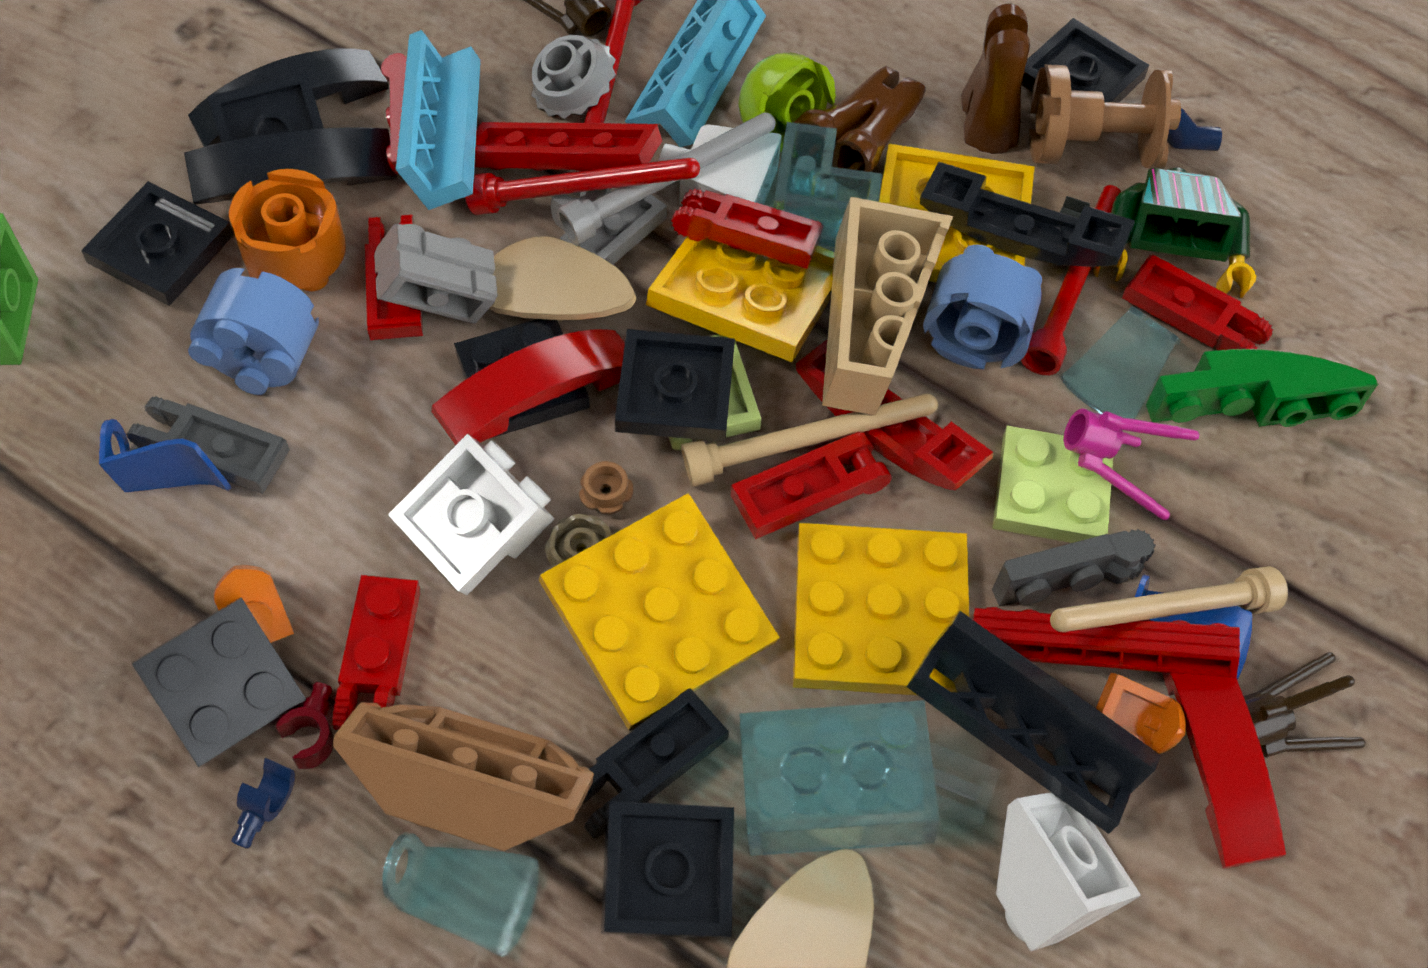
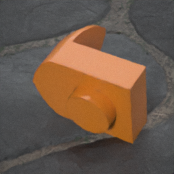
[214,565,294,643]
[1096,673,1186,754]

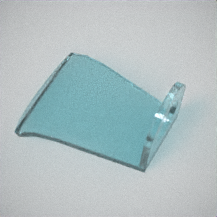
[1060,306,1182,419]
[382,832,539,957]

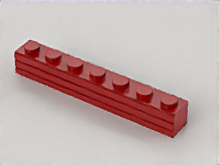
[973,607,1240,678]

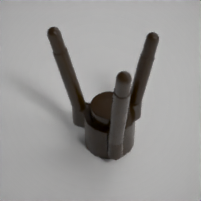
[523,0,612,37]
[1244,652,1366,758]

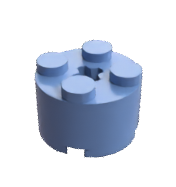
[923,244,1042,369]
[188,268,319,395]

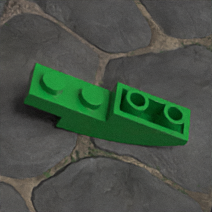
[1146,349,1378,427]

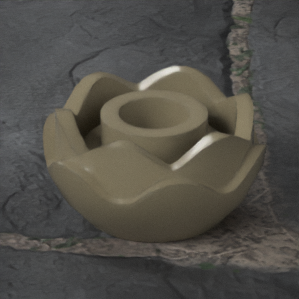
[545,514,613,568]

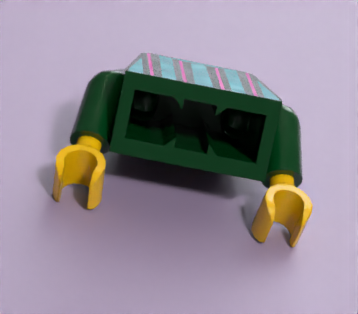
[1093,167,1256,298]

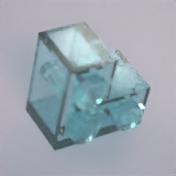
[773,122,882,247]

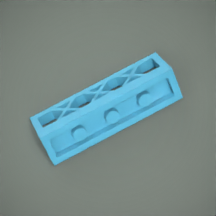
[625,0,766,147]
[396,30,481,210]

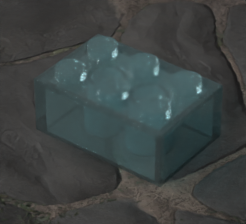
[739,700,940,856]

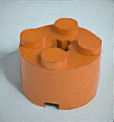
[229,169,346,292]

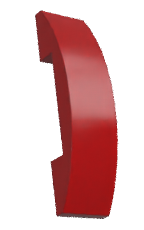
[431,329,625,445]
[796,339,993,491]
[1162,672,1286,869]

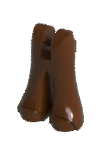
[793,66,926,185]

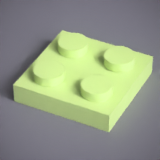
[992,426,1113,543]

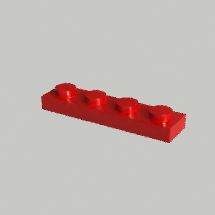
[474,122,662,171]

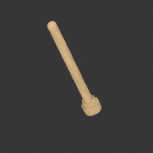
[681,394,938,487]
[1050,566,1288,632]

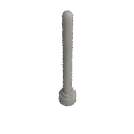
[557,113,775,246]

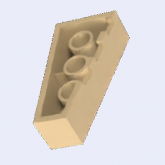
[822,197,953,415]

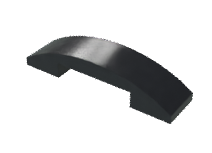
[188,48,389,147]
[184,127,397,205]
[920,162,1135,267]

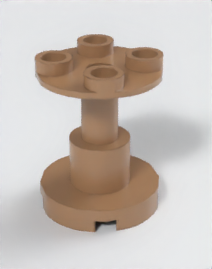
[1029,64,1181,169]

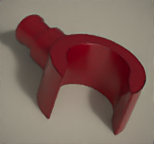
[275,682,334,769]

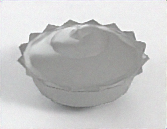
[531,35,616,119]

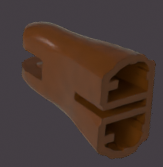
[961,3,1030,154]

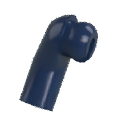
[1167,107,1222,151]

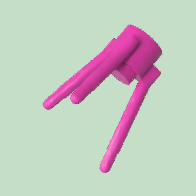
[1063,408,1200,520]

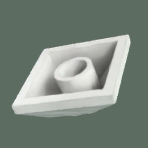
[996,793,1141,952]

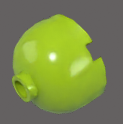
[738,52,836,155]

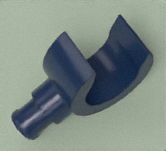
[231,757,295,849]

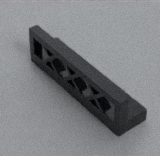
[906,611,1161,834]

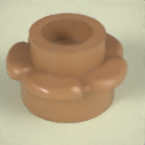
[579,461,634,514]

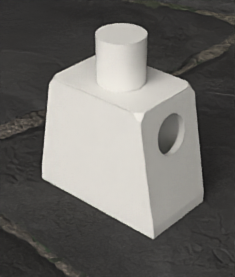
[659,124,782,206]

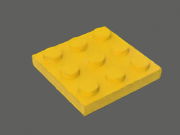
[879,143,1035,282]
[646,237,835,362]
[539,493,780,730]
[793,523,969,695]

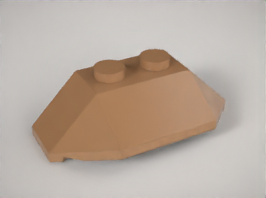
[333,702,594,851]

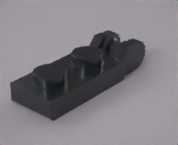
[581,688,729,838]

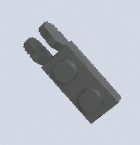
[126,396,290,494]
[992,529,1156,607]

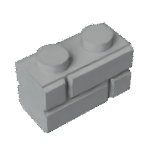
[374,223,498,324]

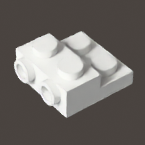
[388,434,555,595]

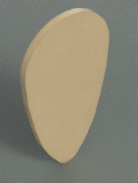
[489,236,636,323]
[726,849,874,968]

